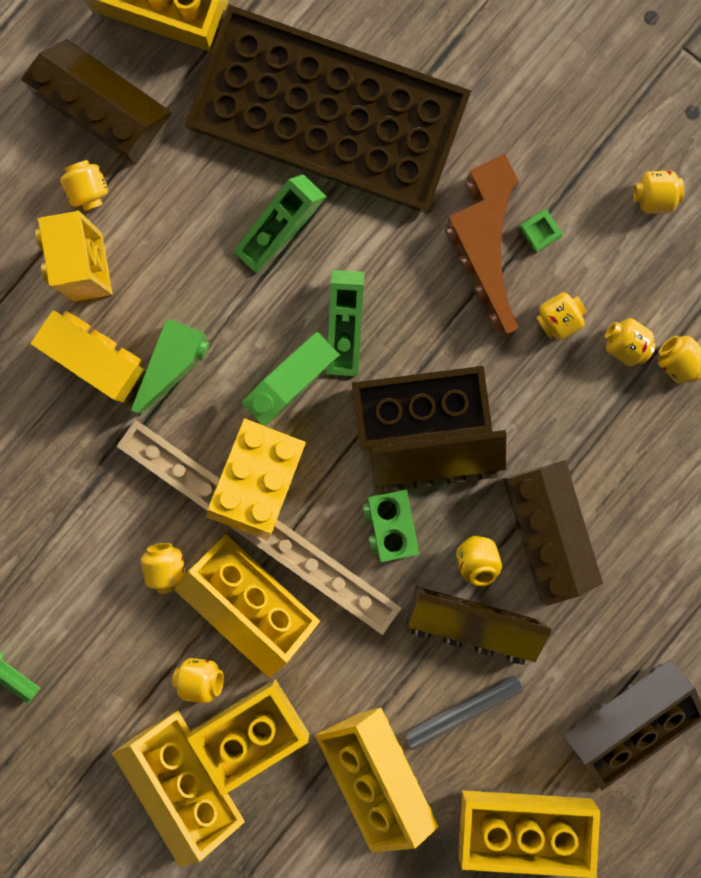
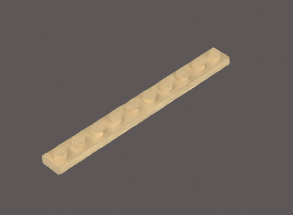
[116,420,401,635]

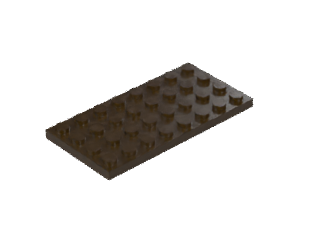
[185,4,472,214]

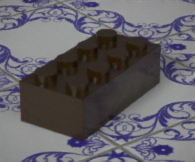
[352,366,492,449]

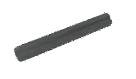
[404,675,523,750]

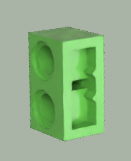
[363,489,420,562]

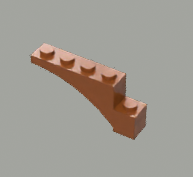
[445,153,519,338]

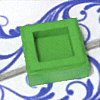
[518,209,563,254]

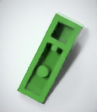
[233,175,327,273]
[326,270,365,376]
[131,319,209,414]
[241,332,340,426]

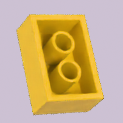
[35,211,113,302]
[30,310,146,404]
[206,418,306,540]
[187,678,309,796]

